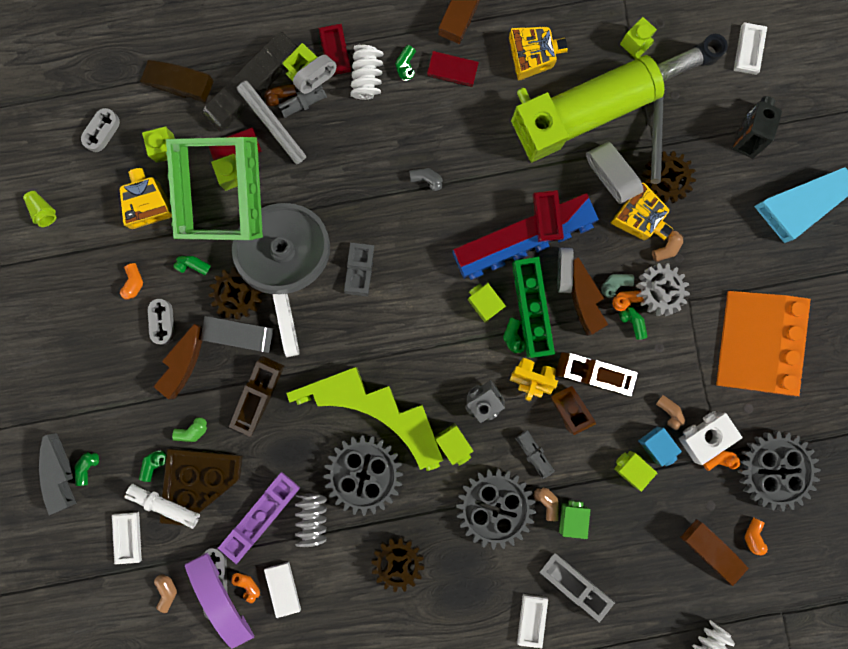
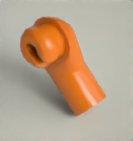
[703,450,741,471]
[745,517,768,556]

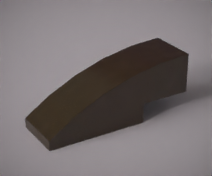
[140,60,214,103]
[229,356,284,437]

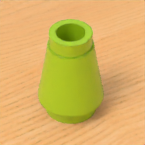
[23,191,56,227]

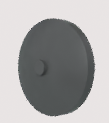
[232,203,330,294]

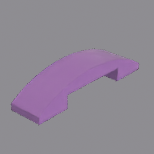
[218,472,300,564]
[185,552,254,649]

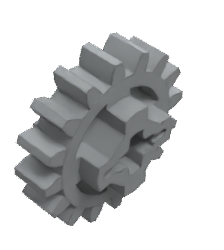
[636,263,690,316]

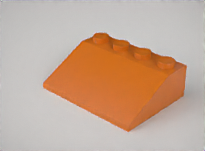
[716,291,811,396]

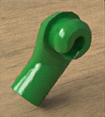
[395,45,416,81]
[173,256,211,276]
[619,307,648,340]
[503,317,525,353]
[75,452,99,486]

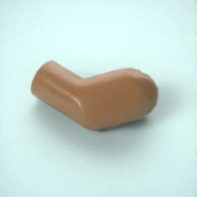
[652,231,683,262]
[656,395,685,430]
[534,487,558,521]
[154,574,177,613]

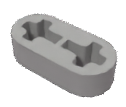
[293,55,337,94]
[81,108,120,152]
[557,248,573,293]
[148,299,174,345]

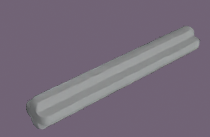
[237,81,306,164]

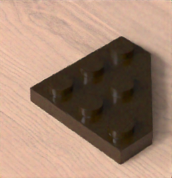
[159,448,243,525]

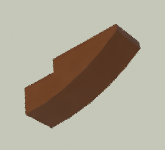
[438,0,480,44]
[571,257,609,336]
[153,324,202,399]
[555,352,637,396]
[680,519,749,586]

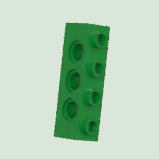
[512,257,555,359]

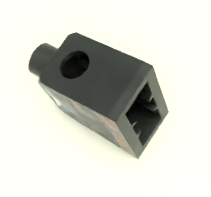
[732,96,782,159]

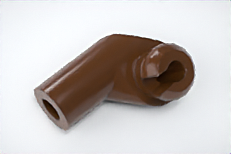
[264,84,297,106]

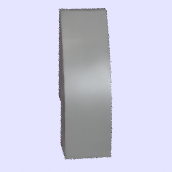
[540,553,616,623]

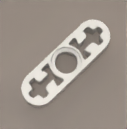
[273,294,299,357]

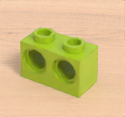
[435,423,473,466]

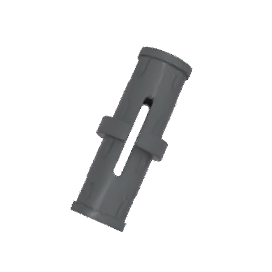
[278,85,327,118]
[515,430,555,479]

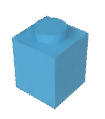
[639,427,682,466]

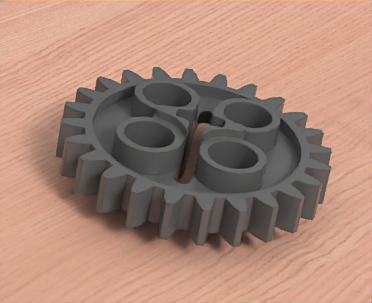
[737,431,821,511]
[324,435,403,516]
[456,468,536,550]

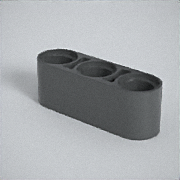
[200,316,273,353]

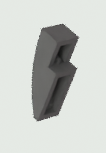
[39,433,77,515]

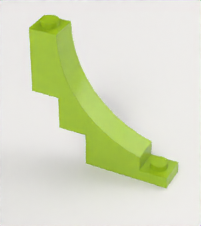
[286,367,443,471]

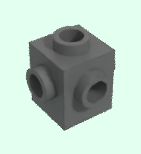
[465,380,505,423]

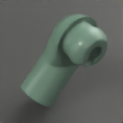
[601,274,634,298]

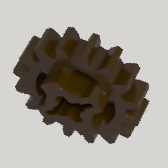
[642,151,696,204]
[208,267,263,320]
[371,536,425,592]

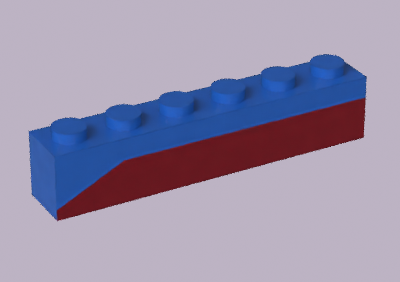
[452,193,599,280]

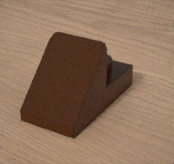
[551,386,596,435]

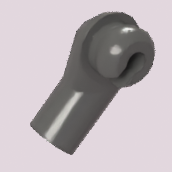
[409,168,443,191]

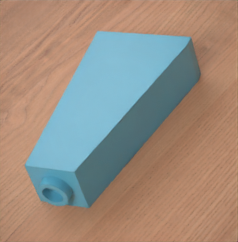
[754,167,848,243]

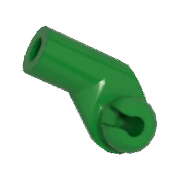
[139,450,167,482]

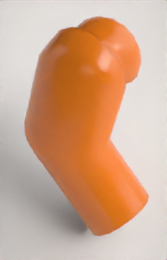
[120,263,143,299]
[612,290,644,311]
[231,573,260,603]

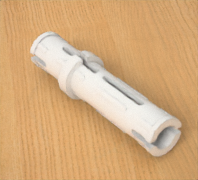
[125,484,200,529]

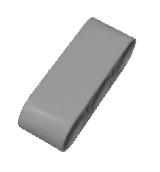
[586,141,643,204]

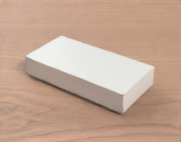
[734,22,767,75]
[112,512,142,564]
[264,562,301,618]
[517,594,548,648]

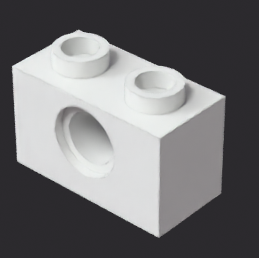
[678,411,743,465]

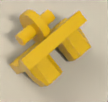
[509,358,558,401]

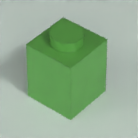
[559,500,590,539]

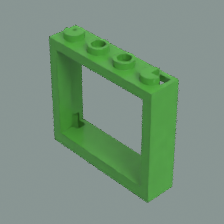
[166,137,263,240]

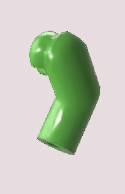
[172,417,207,442]

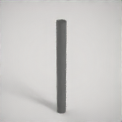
[651,97,663,184]

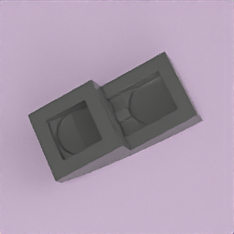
[344,242,374,297]

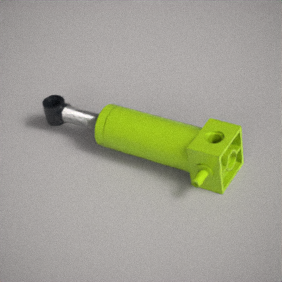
[511,34,728,163]

